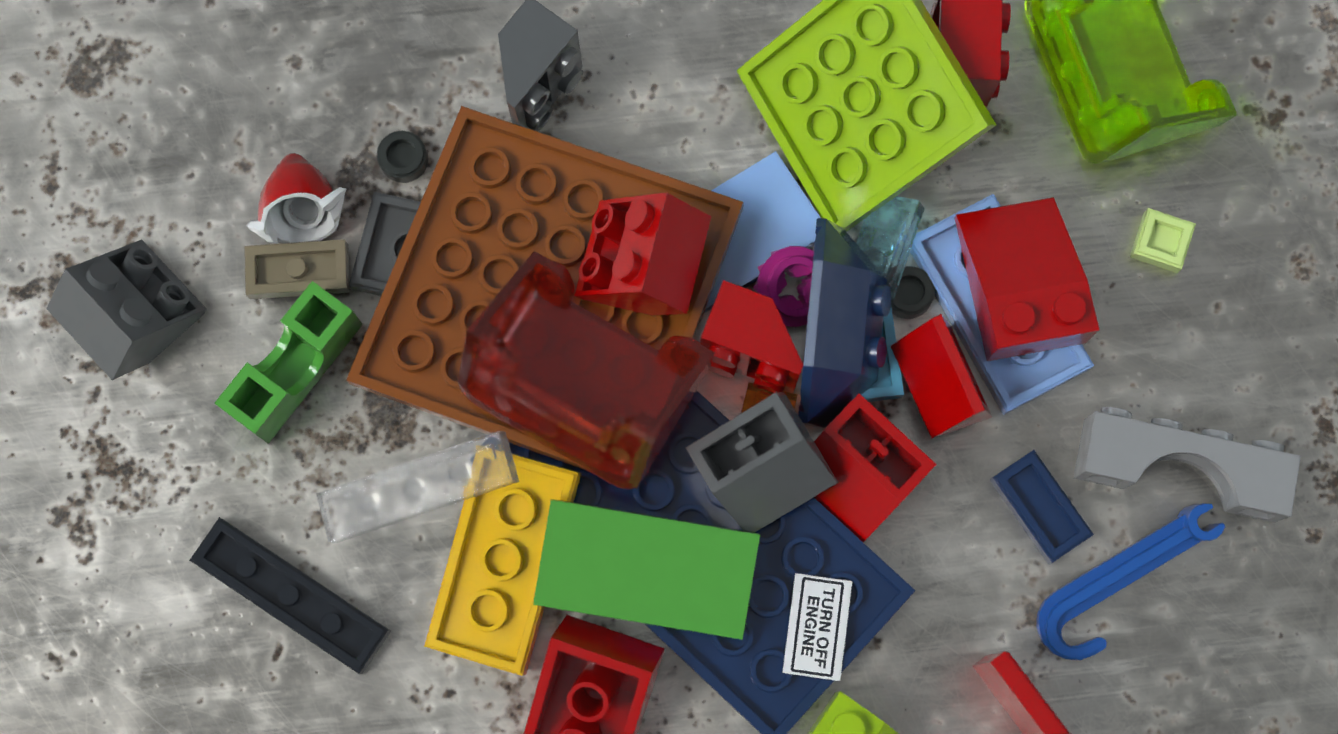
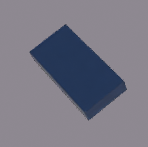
[990,450,1094,565]

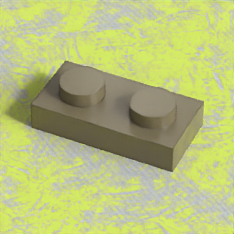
[244,239,350,300]

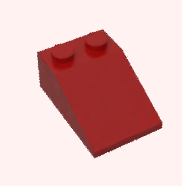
[954,197,1100,361]
[524,615,665,734]

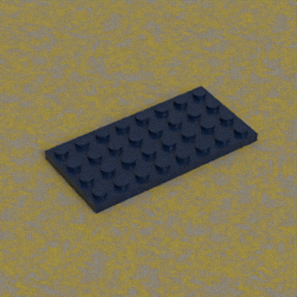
[471,375,916,734]

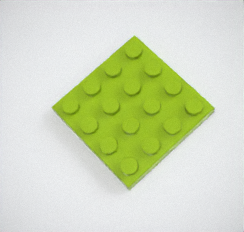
[736,0,996,232]

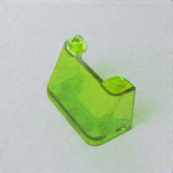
[1025,0,1237,164]

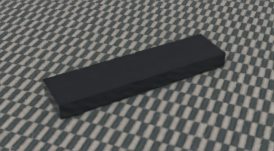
[189,517,391,675]

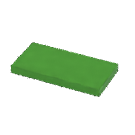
[533,499,760,640]

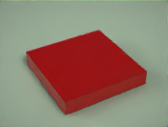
[973,651,1070,734]

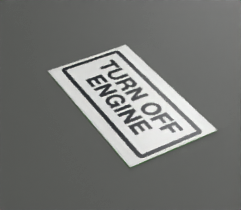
[782,573,852,681]

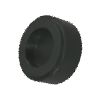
[377,131,428,183]
[886,266,935,319]

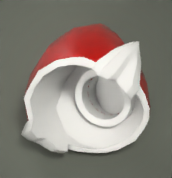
[247,153,346,244]

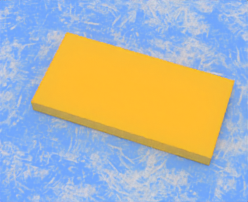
[424,445,581,676]

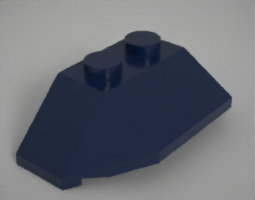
[798,218,891,428]

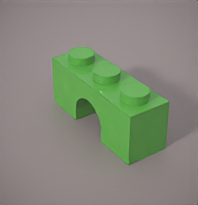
[214,281,363,444]

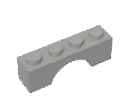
[1073,407,1301,523]

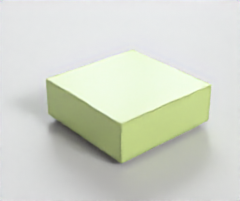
[1130,208,1196,273]

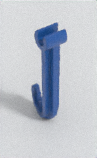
[1036,503,1225,660]

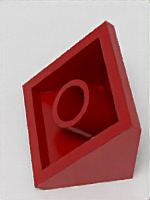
[891,314,992,438]

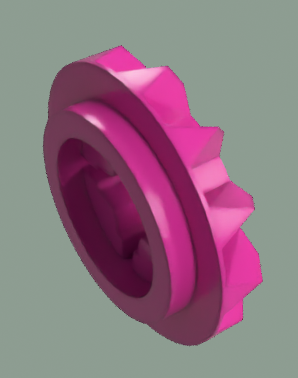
[753,246,814,327]

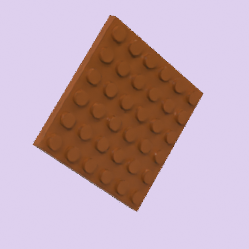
[346,106,743,488]

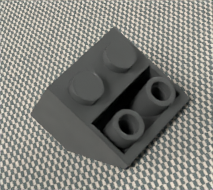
[498,0,583,132]
[46,239,206,380]
[686,392,838,533]

